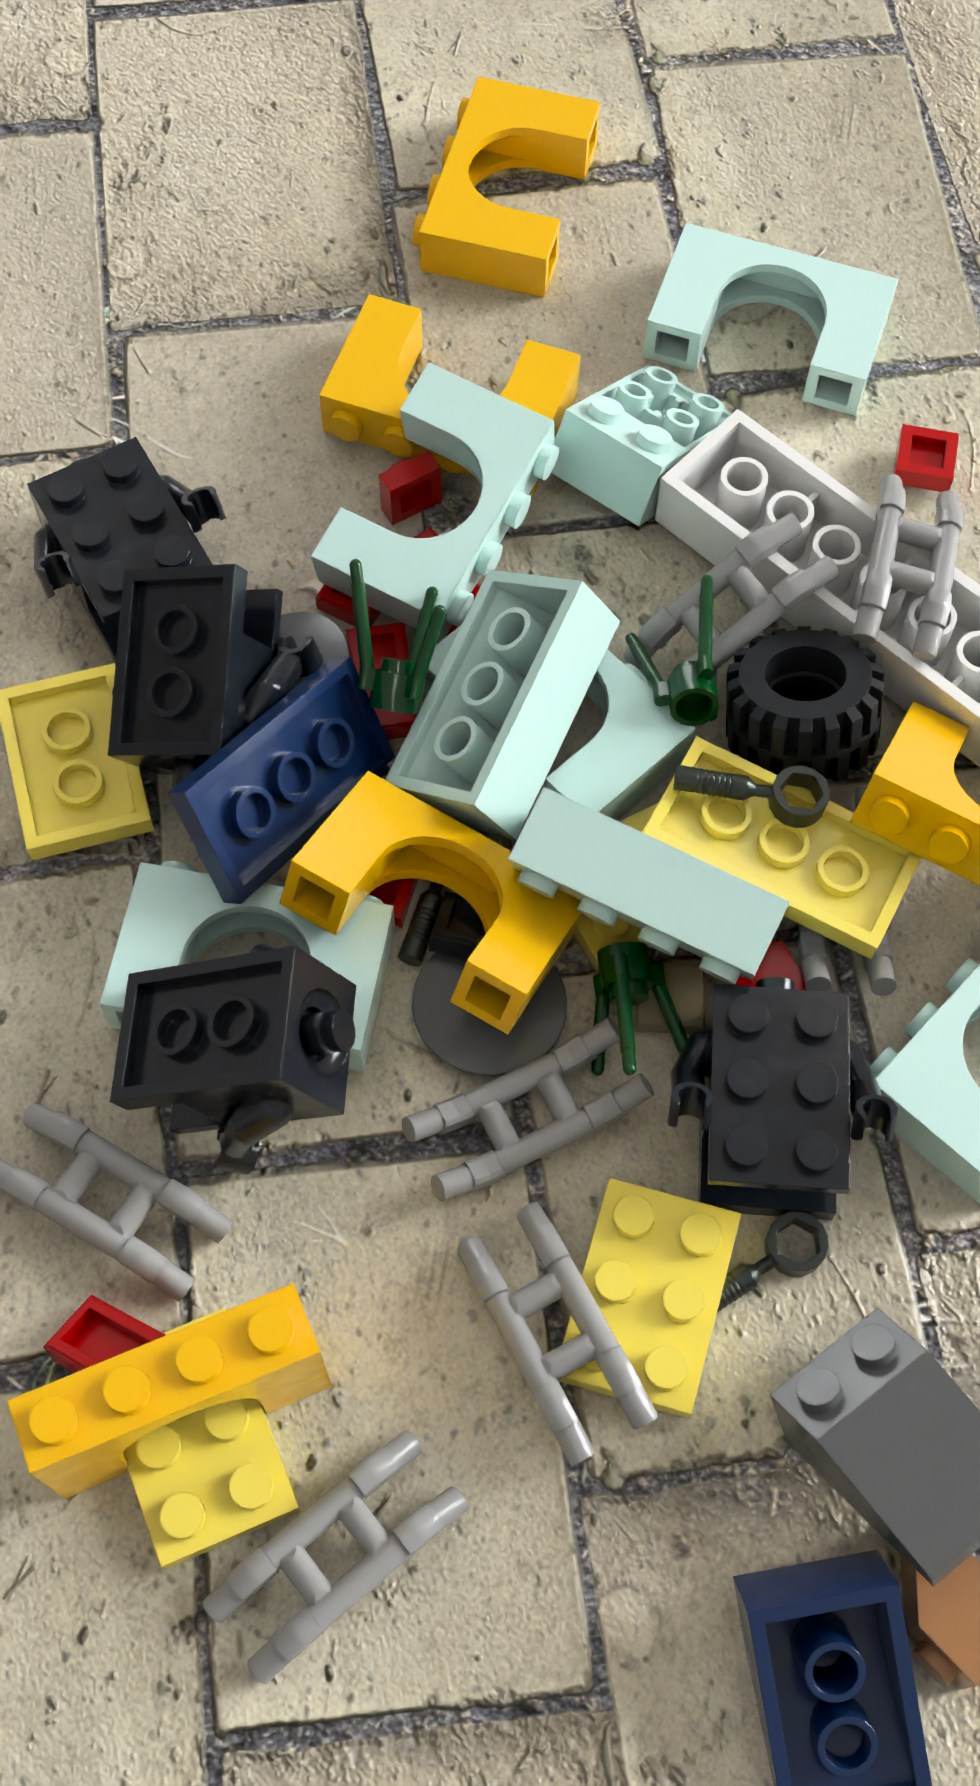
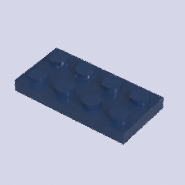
[168,656,395,904]

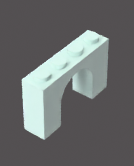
[643,223,899,416]
[311,362,559,641]
[423,625,696,821]
[100,861,396,1073]
[870,958,980,1204]

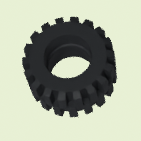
[726,626,885,782]

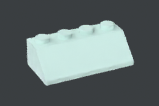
[385,569,620,840]
[508,787,790,985]

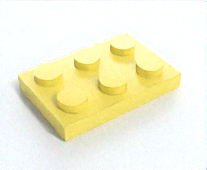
[0,663,155,861]
[558,1178,741,1419]
[124,1308,301,1570]

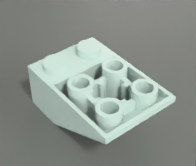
[551,364,732,526]

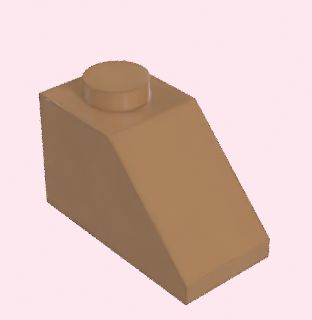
[900,1554,980,1690]

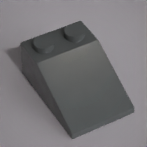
[769,1308,980,1587]

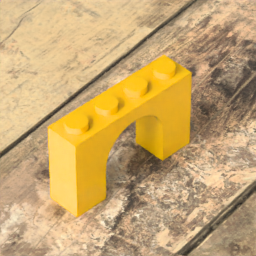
[412,76,600,298]
[319,294,581,494]
[850,701,980,886]
[279,771,583,1035]
[7,1283,332,1499]

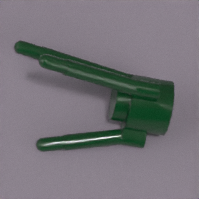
[349,559,446,714]
[625,575,720,726]
[591,941,688,1076]

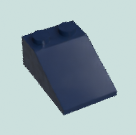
[733,1550,932,1786]

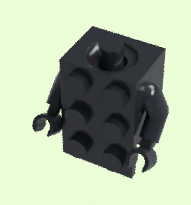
[27,437,227,664]
[108,564,323,788]
[110,944,356,1175]
[667,977,898,1220]

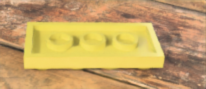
[642,736,922,959]

